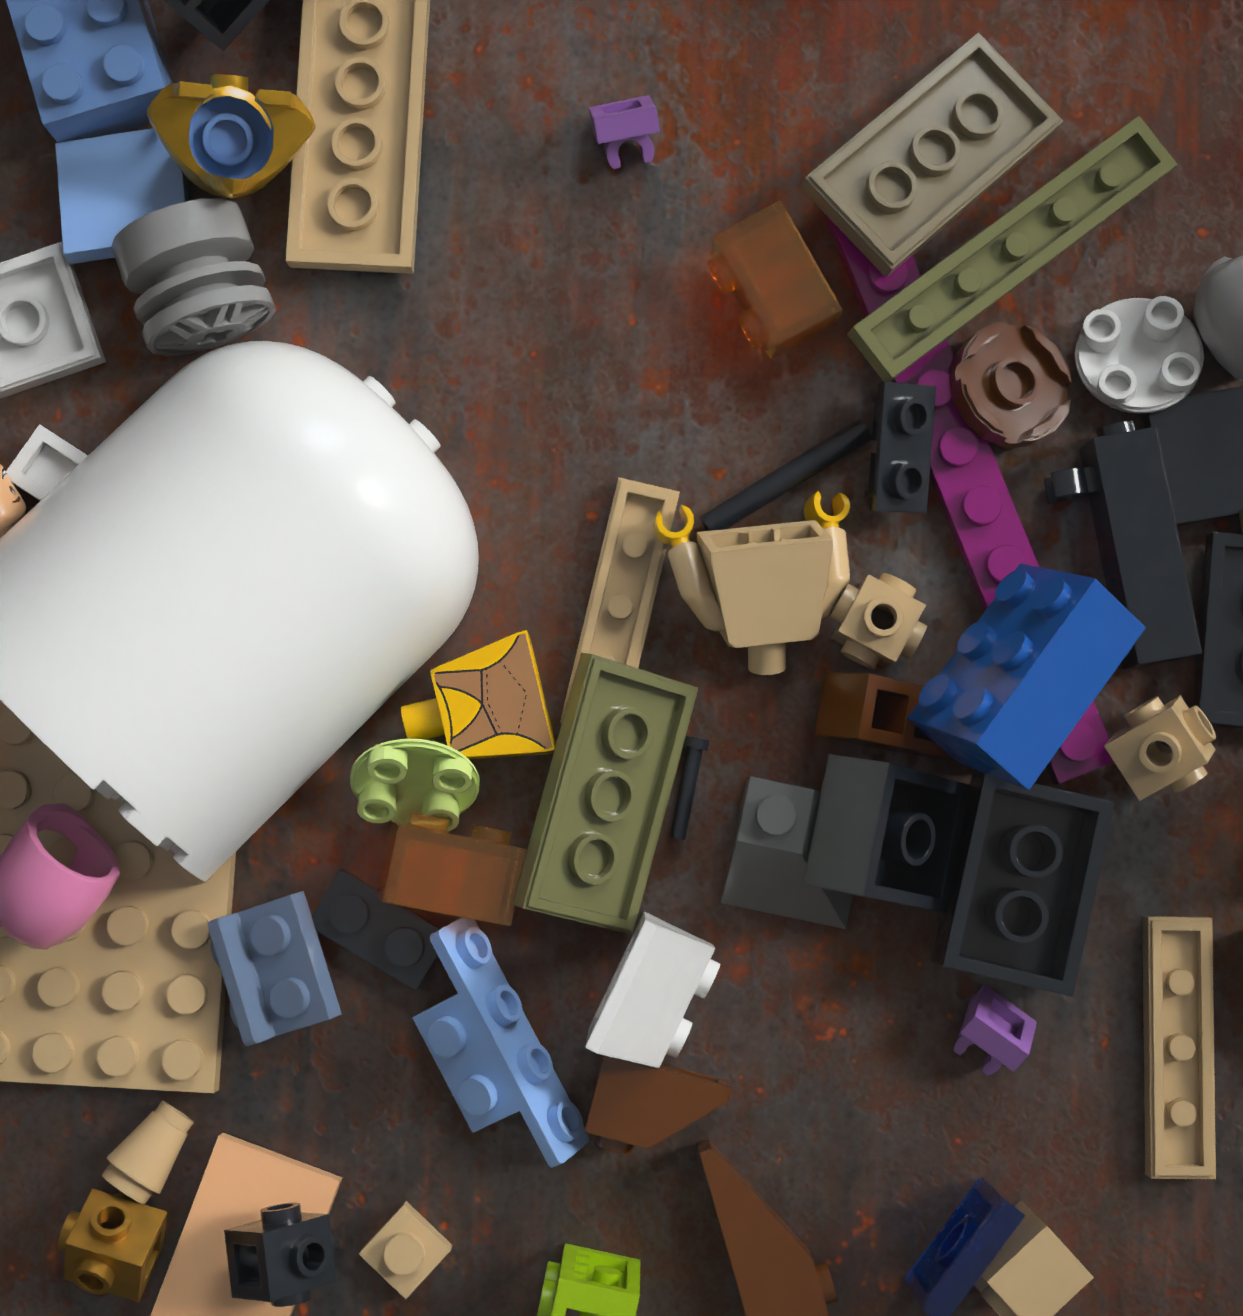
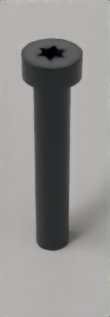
[670,736,710,840]

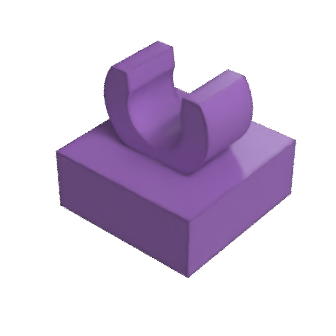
[589,95,660,169]
[954,984,1037,1075]

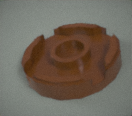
[949,322,1071,448]

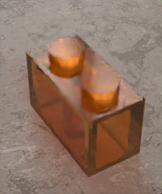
[708,200,843,360]
[376,812,527,926]

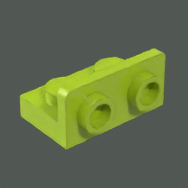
[537,1243,640,1316]

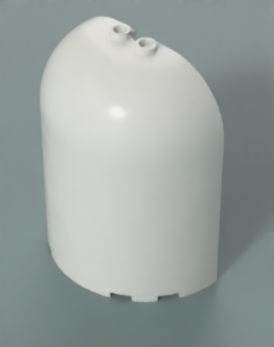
[0,341,479,882]

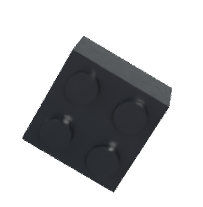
[804,754,971,913]

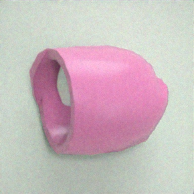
[0,803,120,950]

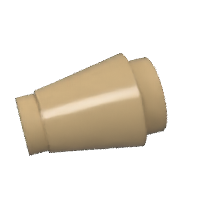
[102,1101,194,1204]

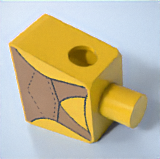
[401,630,556,760]

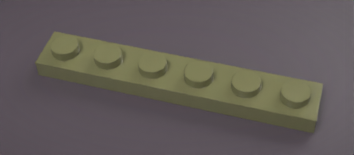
[847,116,1178,382]

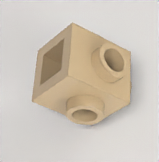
[830,573,927,670]
[1104,696,1216,801]

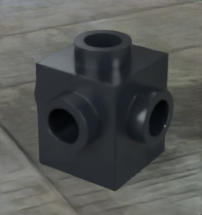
[224,1202,337,1307]

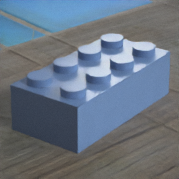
[6,0,172,143]

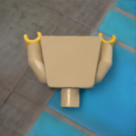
[654,491,850,675]

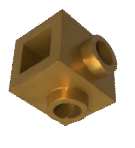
[57,1188,167,1302]

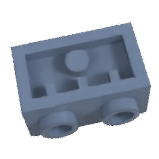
[208,891,342,1046]

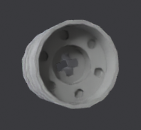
[111,198,276,356]

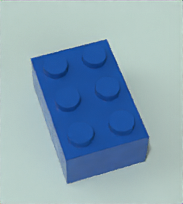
[907,563,1146,790]

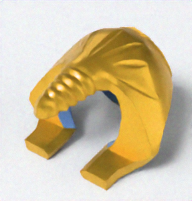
[147,74,316,198]

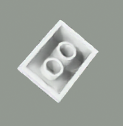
[585,912,720,1068]

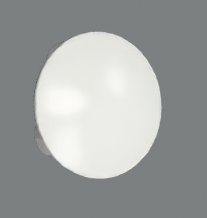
[1075,296,1204,413]

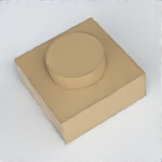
[359,1201,453,1299]

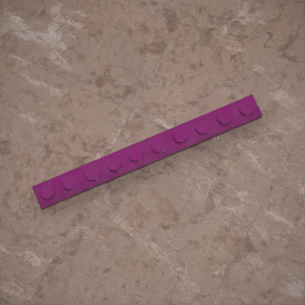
[822,211,1114,784]

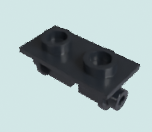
[864,382,936,513]

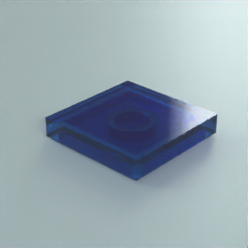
[905,1177,1026,1316]

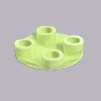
[350,739,480,833]

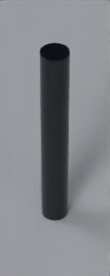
[699,419,872,531]

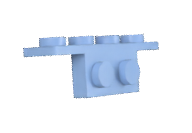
[413,914,590,1168]

